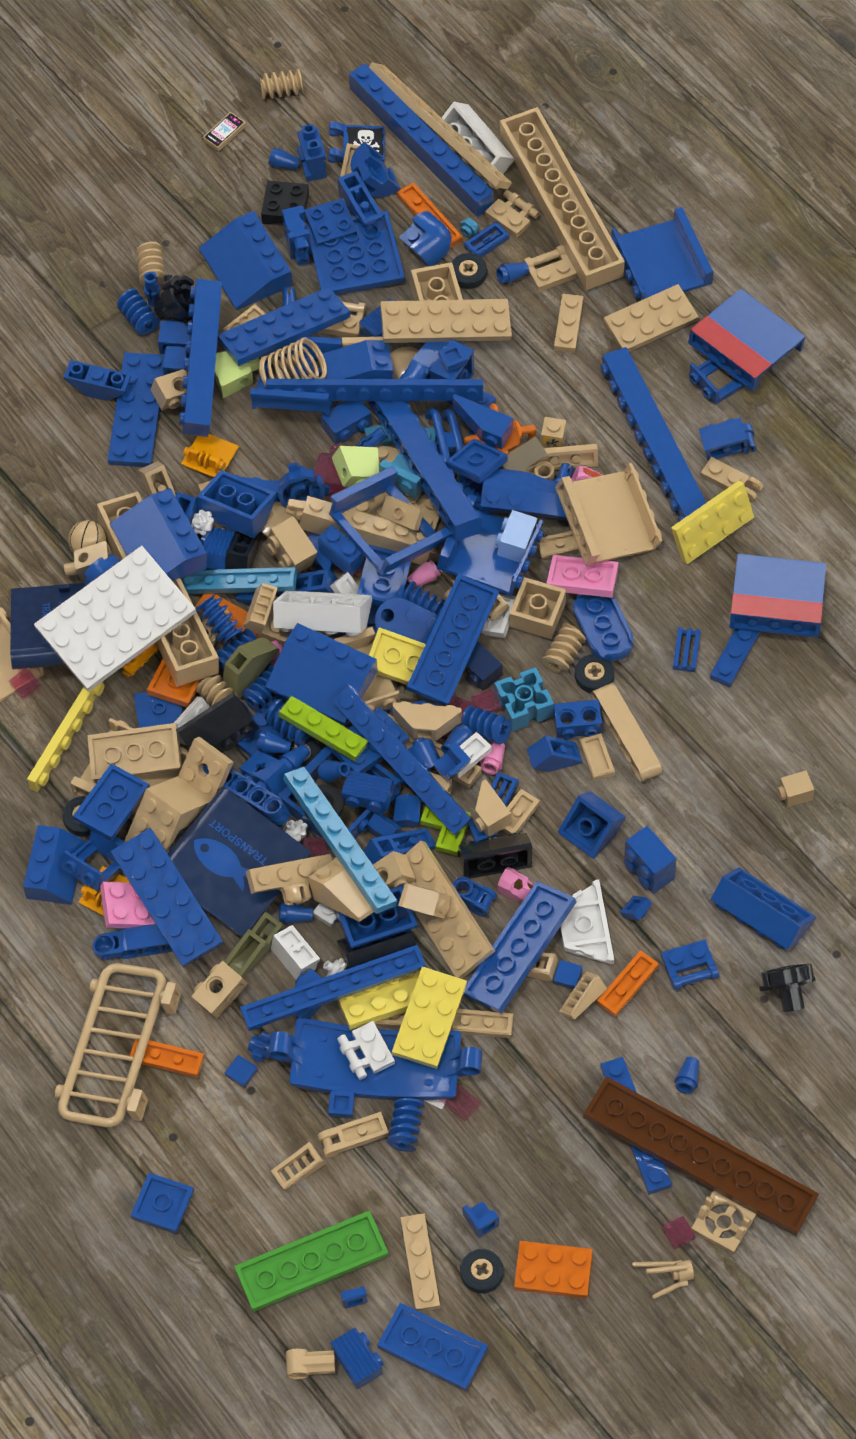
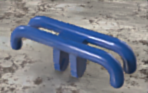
[425,408,467,483]

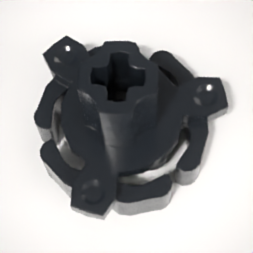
[154,275,194,322]
[759,963,816,1012]

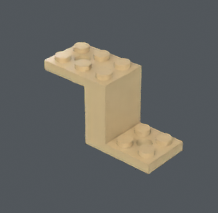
[125,737,234,853]

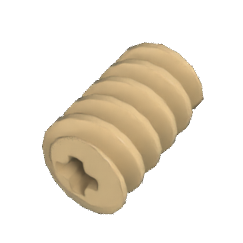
[260,69,303,100]
[136,242,165,288]
[542,623,586,673]
[196,675,244,706]

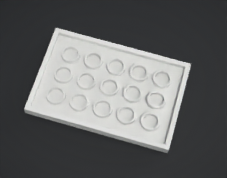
[34,546,196,692]

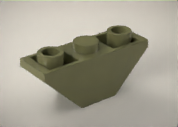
[223,637,280,699]

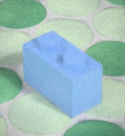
[495,510,537,563]

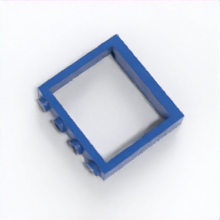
[278,745,401,842]

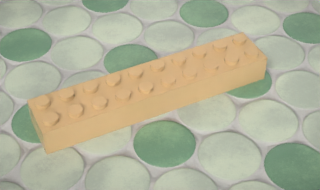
[500,107,625,291]
[97,491,219,687]

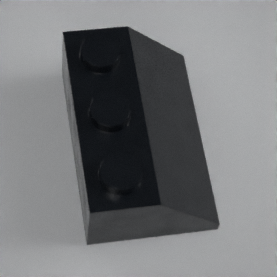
[176,692,259,765]
[458,833,532,879]
[337,930,416,969]

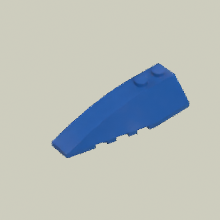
[479,469,568,521]

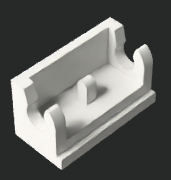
[271,925,320,980]

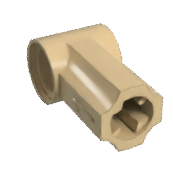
[286,1349,335,1380]

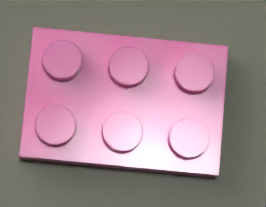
[546,555,619,598]
[100,882,155,928]

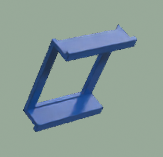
[250,336,342,416]
[329,466,452,576]

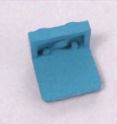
[379,453,423,499]

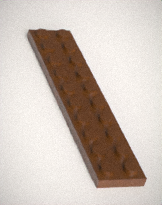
[583,1076,819,1236]

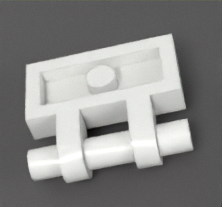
[337,1021,395,1080]

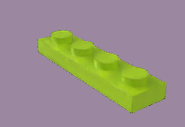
[279,696,368,761]

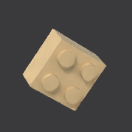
[266,516,317,574]
[510,577,566,640]

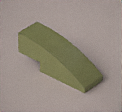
[224,912,287,978]

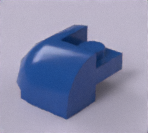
[350,142,401,197]
[399,211,451,267]

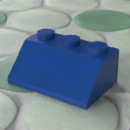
[197,470,277,538]
[23,825,86,905]
[337,885,418,949]

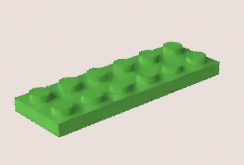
[234,1210,389,1312]

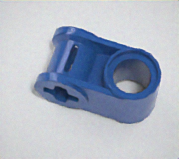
[453,877,498,917]

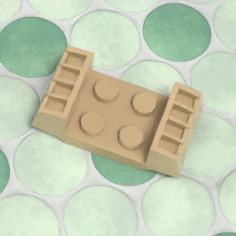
[243,583,330,646]

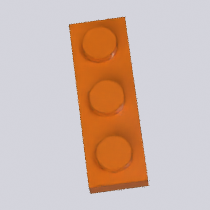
[597,950,659,1018]
[130,1039,205,1078]

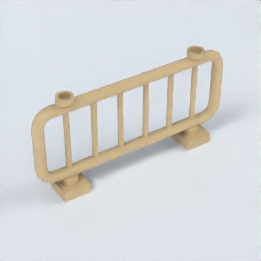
[55,963,182,1127]

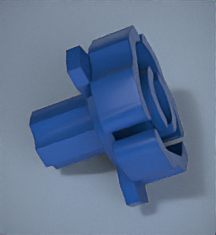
[278,462,330,507]

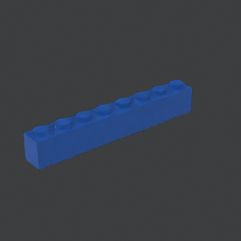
[179,278,222,437]

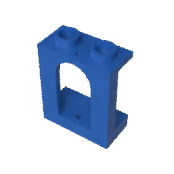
[689,360,745,405]
[61,830,125,892]

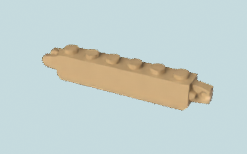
[285,496,446,565]

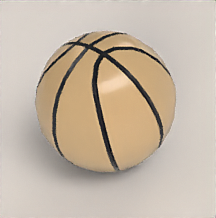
[68,520,107,553]

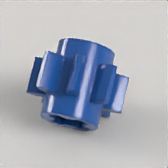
[248,1031,271,1063]

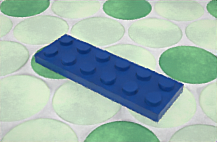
[218,287,350,366]
[108,352,165,467]
[406,574,499,706]
[111,828,223,968]
[463,881,577,1014]

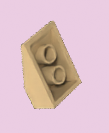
[409,262,463,301]
[308,857,374,922]

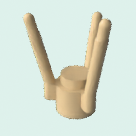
[632,1260,694,1299]

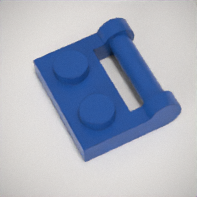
[661,939,719,991]

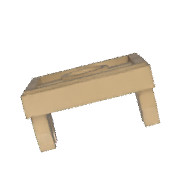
[691,1191,757,1255]

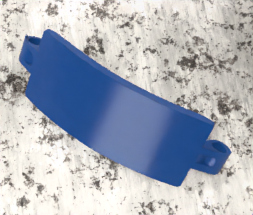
[268,1018,483,1100]

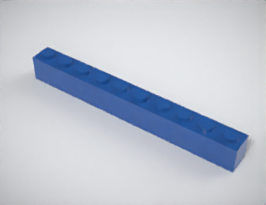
[349,64,493,217]
[600,347,707,522]
[368,401,482,541]

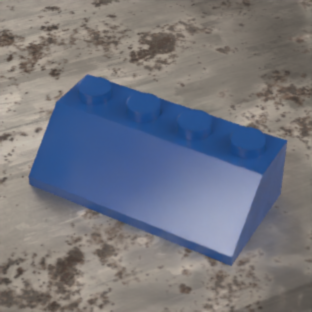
[710,867,816,950]

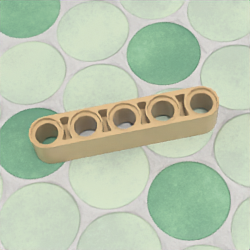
[591,683,662,782]

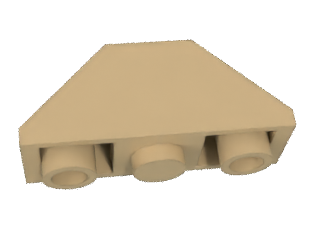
[393,701,462,741]

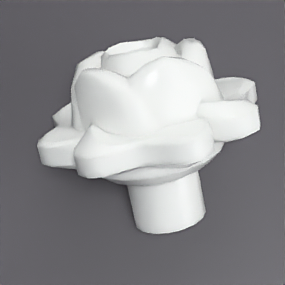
[191,509,214,536]
[283,820,308,842]
[323,958,347,977]

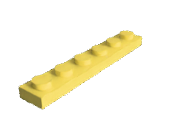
[27,681,104,793]

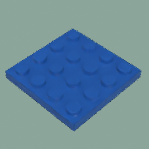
[306,210,405,295]

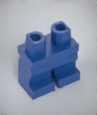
[297,124,327,182]
[282,205,311,265]

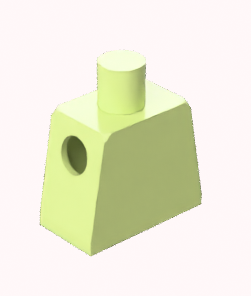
[214,351,260,398]
[332,446,379,488]

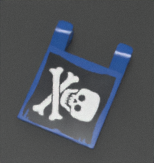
[328,121,385,163]

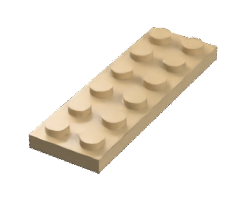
[380,299,512,343]
[405,841,495,979]

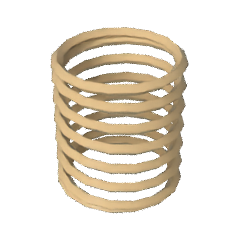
[259,337,327,387]

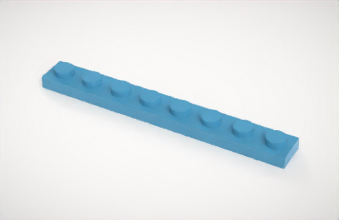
[283,767,397,914]

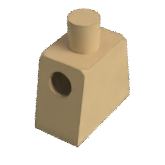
[64,541,114,582]

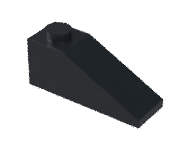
[225,531,263,569]

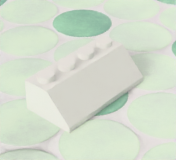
[432,102,515,184]
[273,591,372,636]

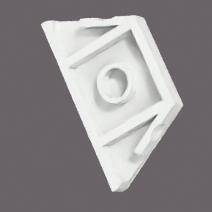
[560,879,614,964]

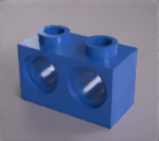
[554,699,602,739]

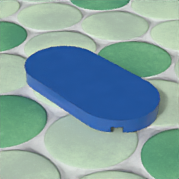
[573,594,634,661]

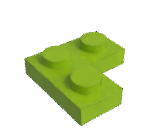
[420,805,471,856]

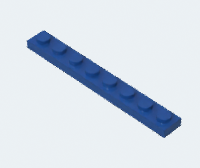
[332,686,472,835]
[240,945,426,1031]

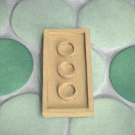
[603,284,699,352]
[87,723,182,781]

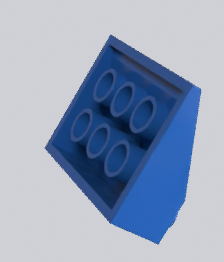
[199,211,293,311]
[110,488,207,581]
[265,623,378,725]

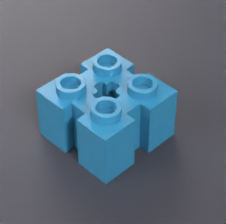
[494,667,554,732]

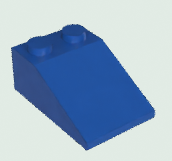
[323,340,394,379]

